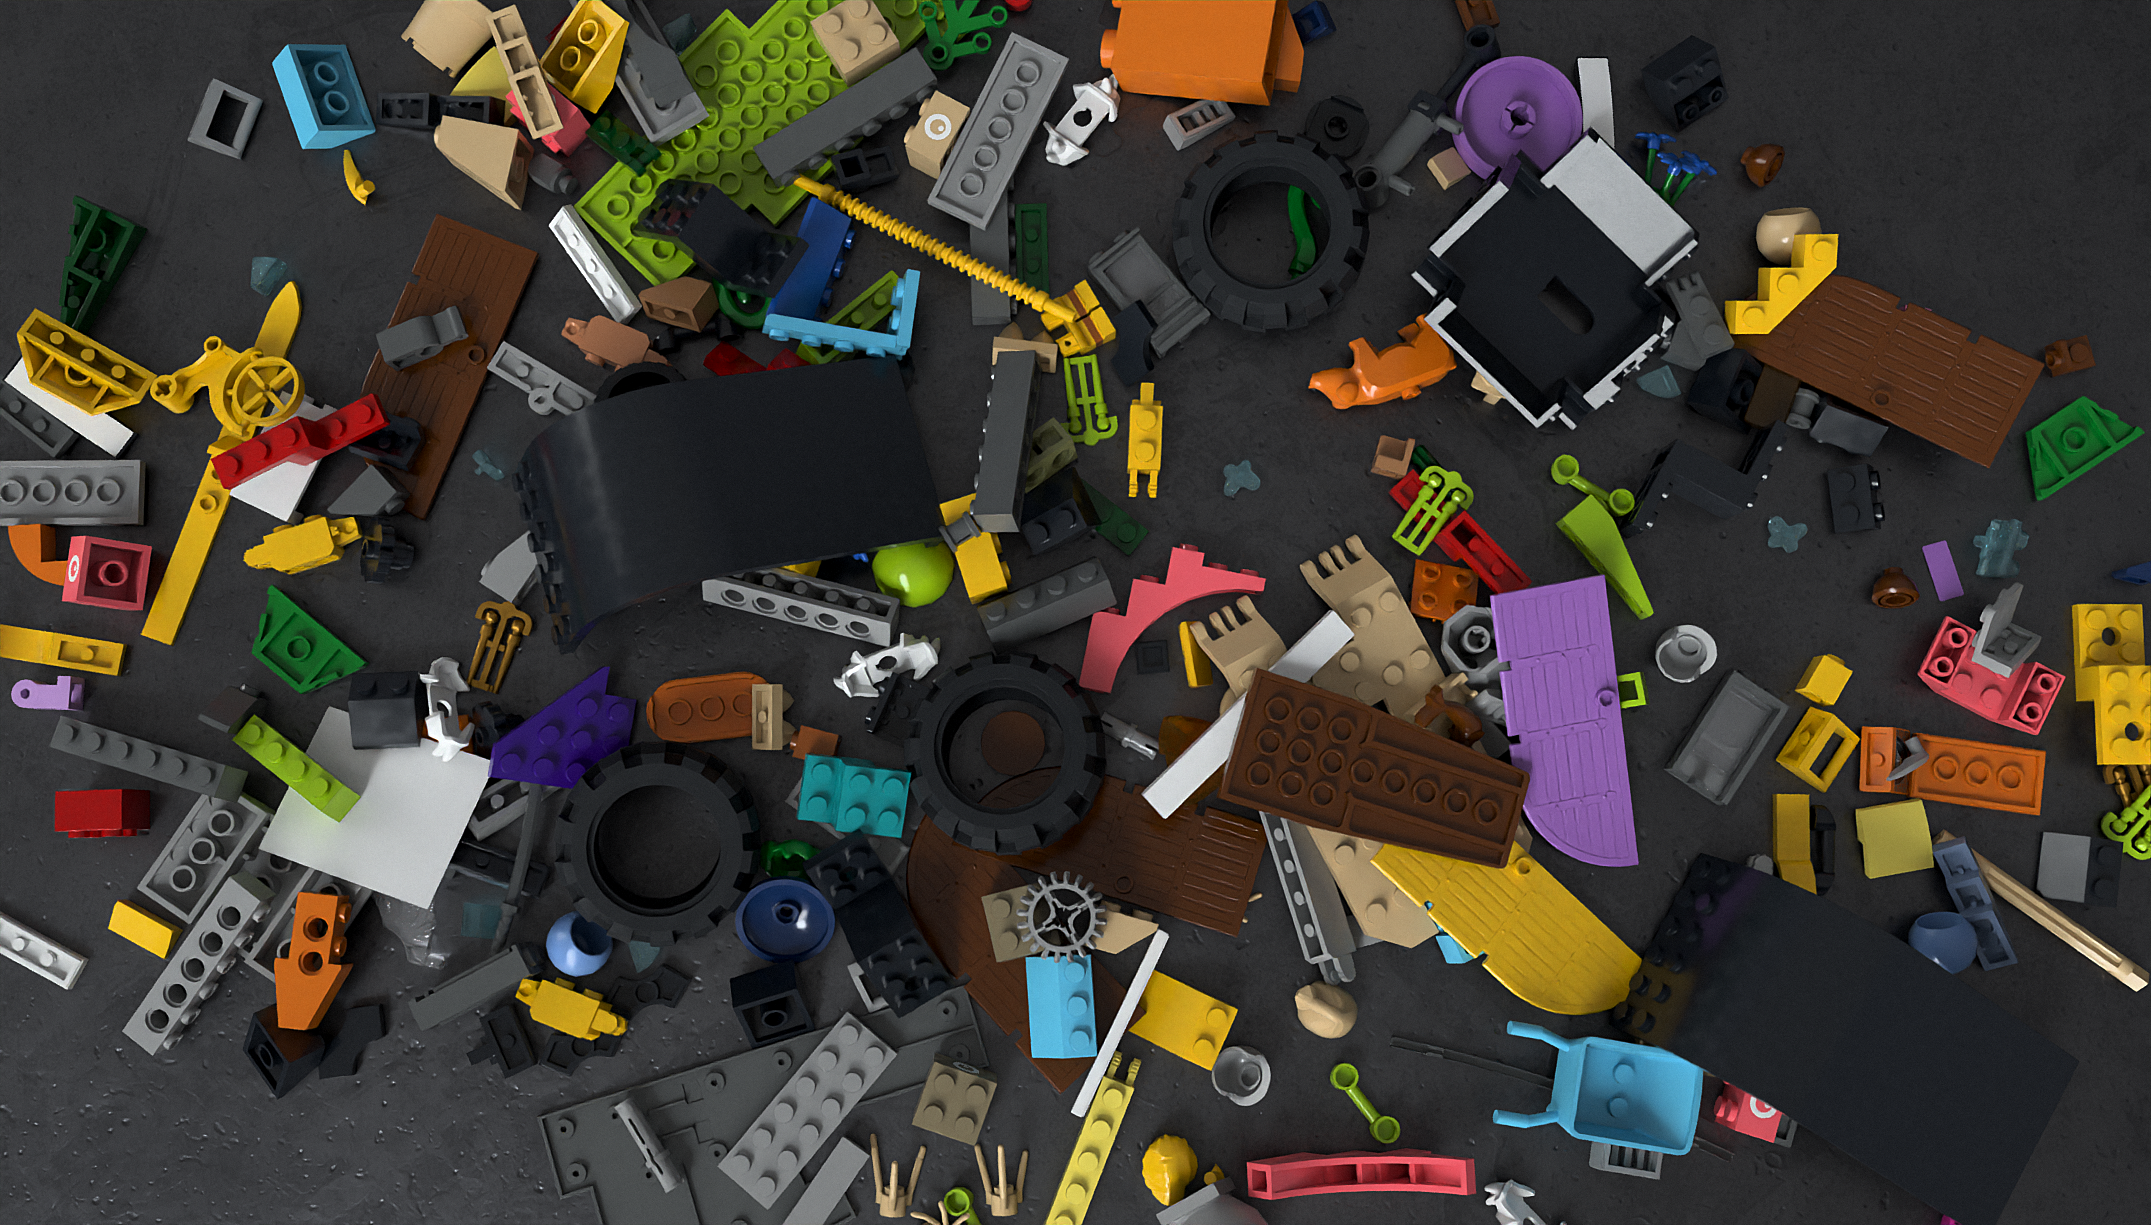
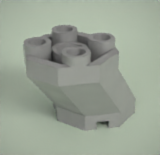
[1441,605,1510,694]

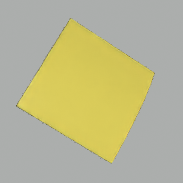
[450,46,518,128]
[1855,798,1934,879]

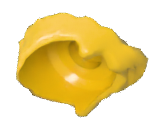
[1142,1134,1198,1206]

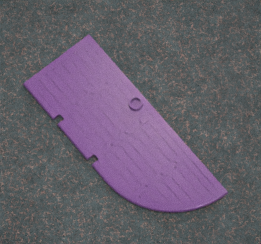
[1490,574,1639,867]

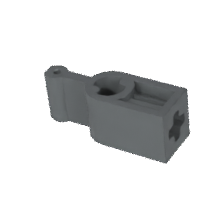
[376,306,469,371]

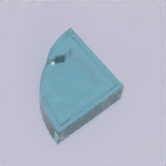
[1636,365,1681,398]
[628,940,661,973]

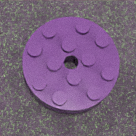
[1452,56,1583,180]

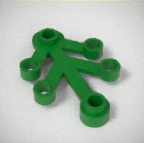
[918,0,1008,71]

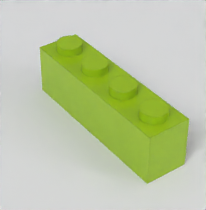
[232,714,361,823]

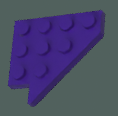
[487,666,636,789]

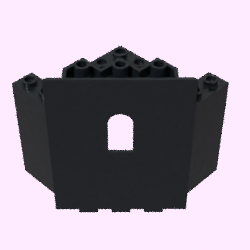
[1411,126,1700,430]

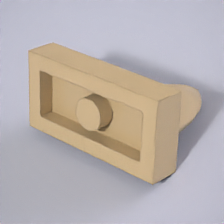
[992,322,1058,373]
[752,684,797,750]

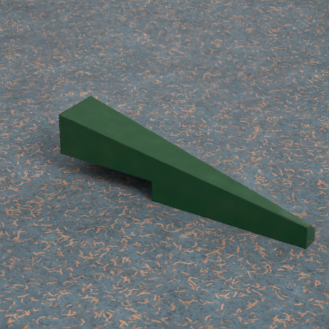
[59,195,148,336]

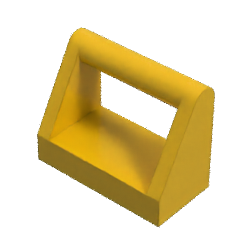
[1776,706,1860,793]

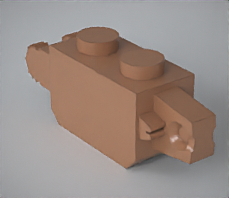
[561,315,673,371]

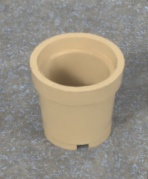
[401,0,493,78]

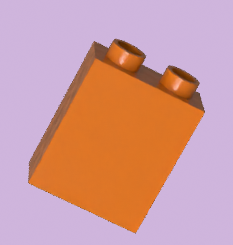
[1100,0,1289,106]

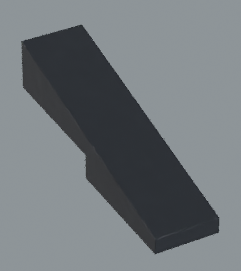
[376,93,505,129]

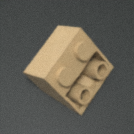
[1085,900,1159,954]

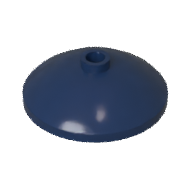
[735,876,835,963]

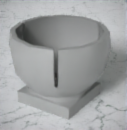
[1156,1176,1268,1225]

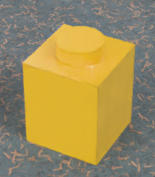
[1795,654,1853,707]

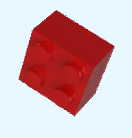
[55,789,150,838]

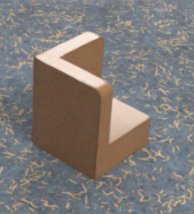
[1370,435,1416,481]

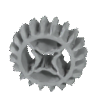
[1016,871,1107,963]

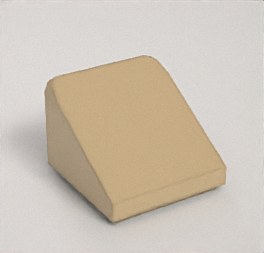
[1427,147,1471,190]

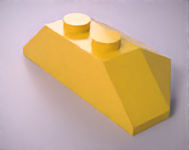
[17,308,158,416]

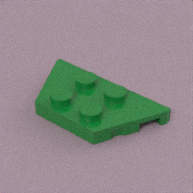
[2026,396,2145,501]
[251,584,370,695]

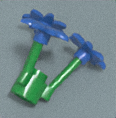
[1635,132,1717,207]

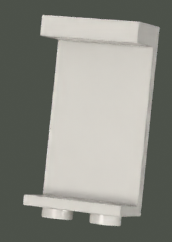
[229,391,337,526]

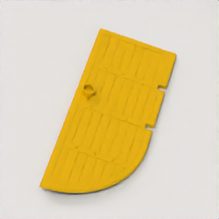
[1370,840,1643,1015]

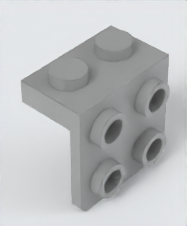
[1971,582,2042,678]

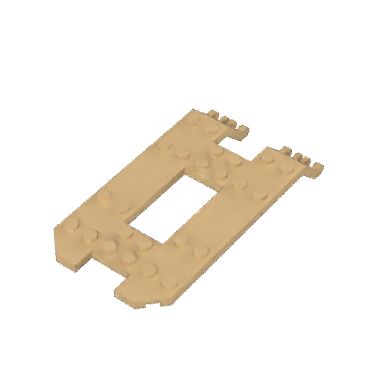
[1190,534,1533,948]

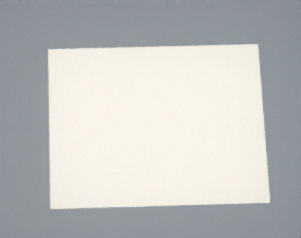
[258,706,490,909]

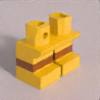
[1041,280,1116,357]

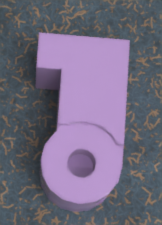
[11,676,85,710]

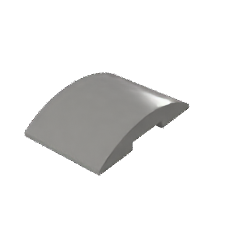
[137,791,374,983]

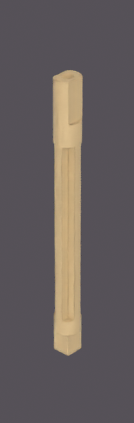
[1931,829,2149,992]

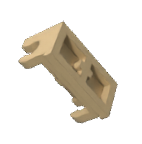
[1403,672,1478,733]

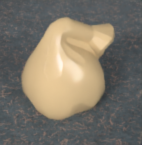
[1295,981,1358,1039]

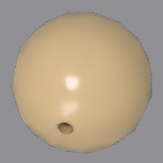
[1756,207,1822,266]

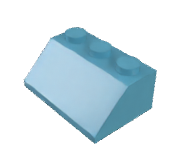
[272,44,376,149]
[1025,953,1098,1058]

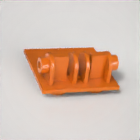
[1408,559,1479,624]

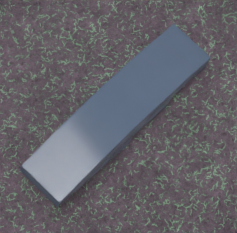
[1932,836,2018,971]

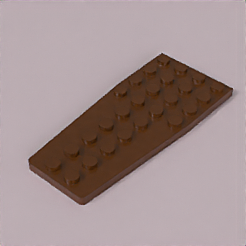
[1217,668,1530,869]

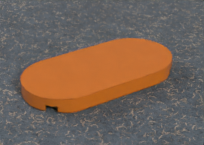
[646,672,769,744]

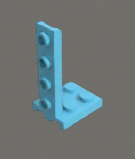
[762,269,920,361]

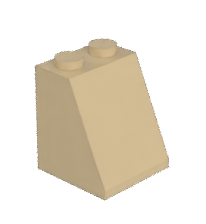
[434,115,535,210]

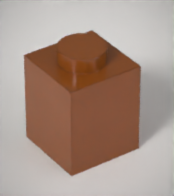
[790,725,842,760]

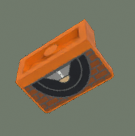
[1859,726,1910,795]

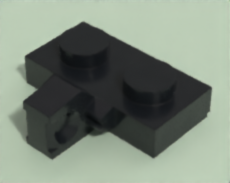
[466,1003,538,1079]

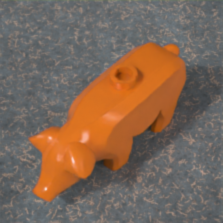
[1308,313,1457,409]

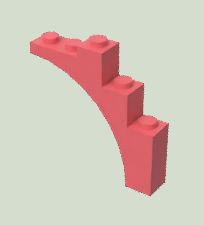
[1079,544,1266,695]
[1247,1148,1476,1200]

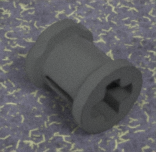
[1786,388,1821,429]
[938,511,981,553]

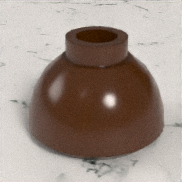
[1741,143,1785,187]
[1872,567,1920,609]

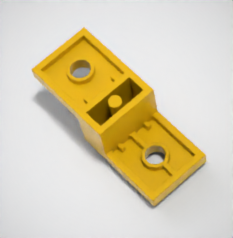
[2072,604,2151,765]

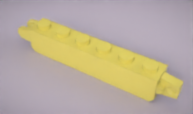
[1043,1050,1141,1225]

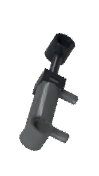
[1352,24,1501,208]

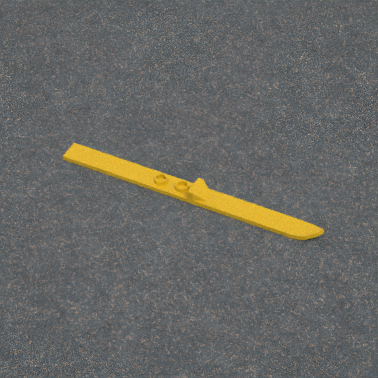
[141,281,302,646]

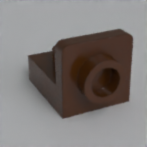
[2045,335,2096,377]

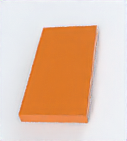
[1906,733,2046,816]

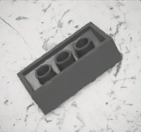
[976,556,1117,655]

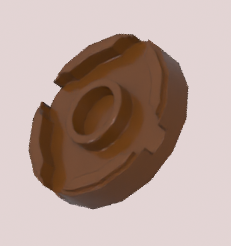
[981,711,1045,776]

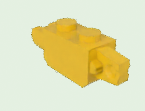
[1127,383,1163,498]
[243,515,363,575]
[515,977,628,1040]

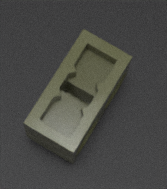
[1025,417,1078,494]

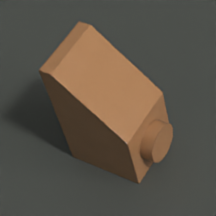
[638,276,719,332]

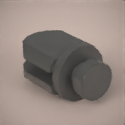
[528,153,578,195]

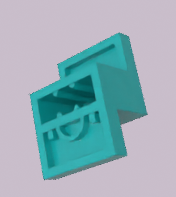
[796,753,911,838]

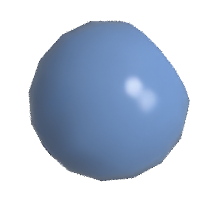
[546,911,613,977]
[1908,912,1978,975]

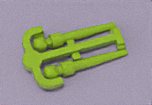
[1061,354,1118,446]
[1392,466,1474,556]
[2100,784,2151,860]

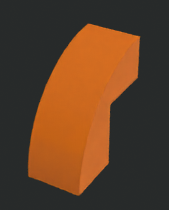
[8,524,68,586]

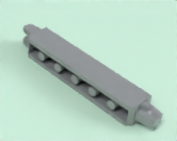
[1259,811,1357,986]

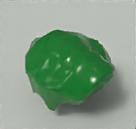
[760,839,821,883]

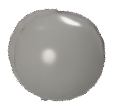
[1655,625,1717,683]
[1211,1045,1271,1106]

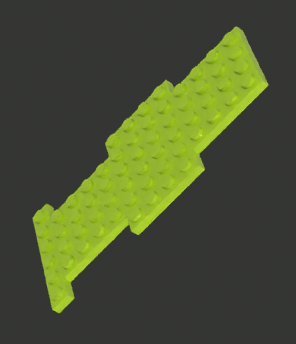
[573,0,967,286]

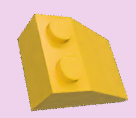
[539,0,629,114]
[1128,969,1238,1071]

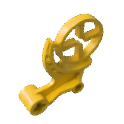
[150,336,305,438]

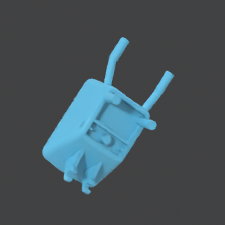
[1493,1021,1703,1155]

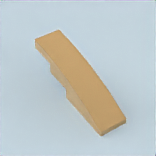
[485,4,564,140]

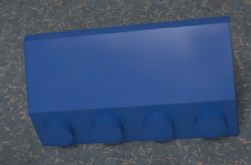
[765,197,857,341]

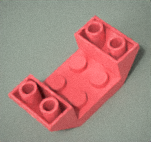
[1917,616,2066,735]

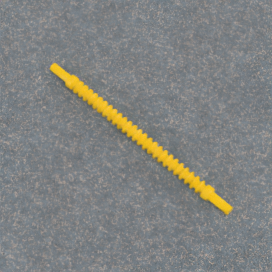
[793,173,1077,324]

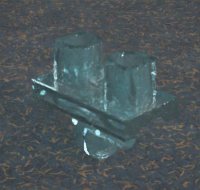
[1973,519,2029,578]

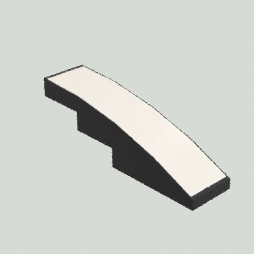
[1574,56,1615,150]
[2,355,139,460]

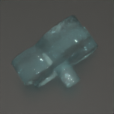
[471,449,505,482]
[1223,460,1261,496]
[1768,516,1807,553]

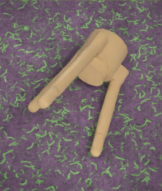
[870,1134,926,1217]
[974,1144,1029,1216]

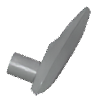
[1886,736,1929,781]

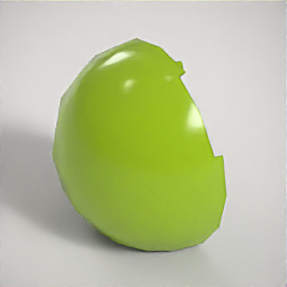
[872,540,955,608]

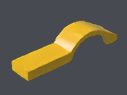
[0,624,127,676]
[1773,794,1817,895]

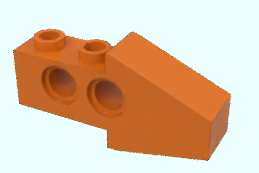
[274,891,353,1030]

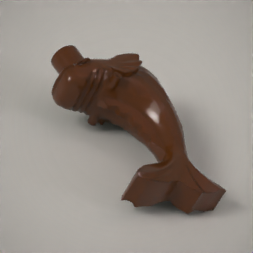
[1414,684,1485,750]

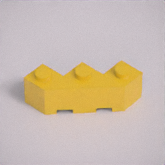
[1724,234,1838,334]

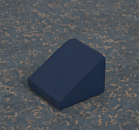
[1291,0,1337,45]
[2111,561,2151,586]

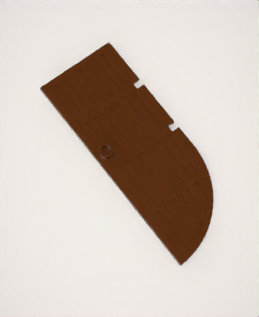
[359,214,539,521]
[1723,274,2045,468]
[951,766,1267,938]
[906,814,1146,1094]

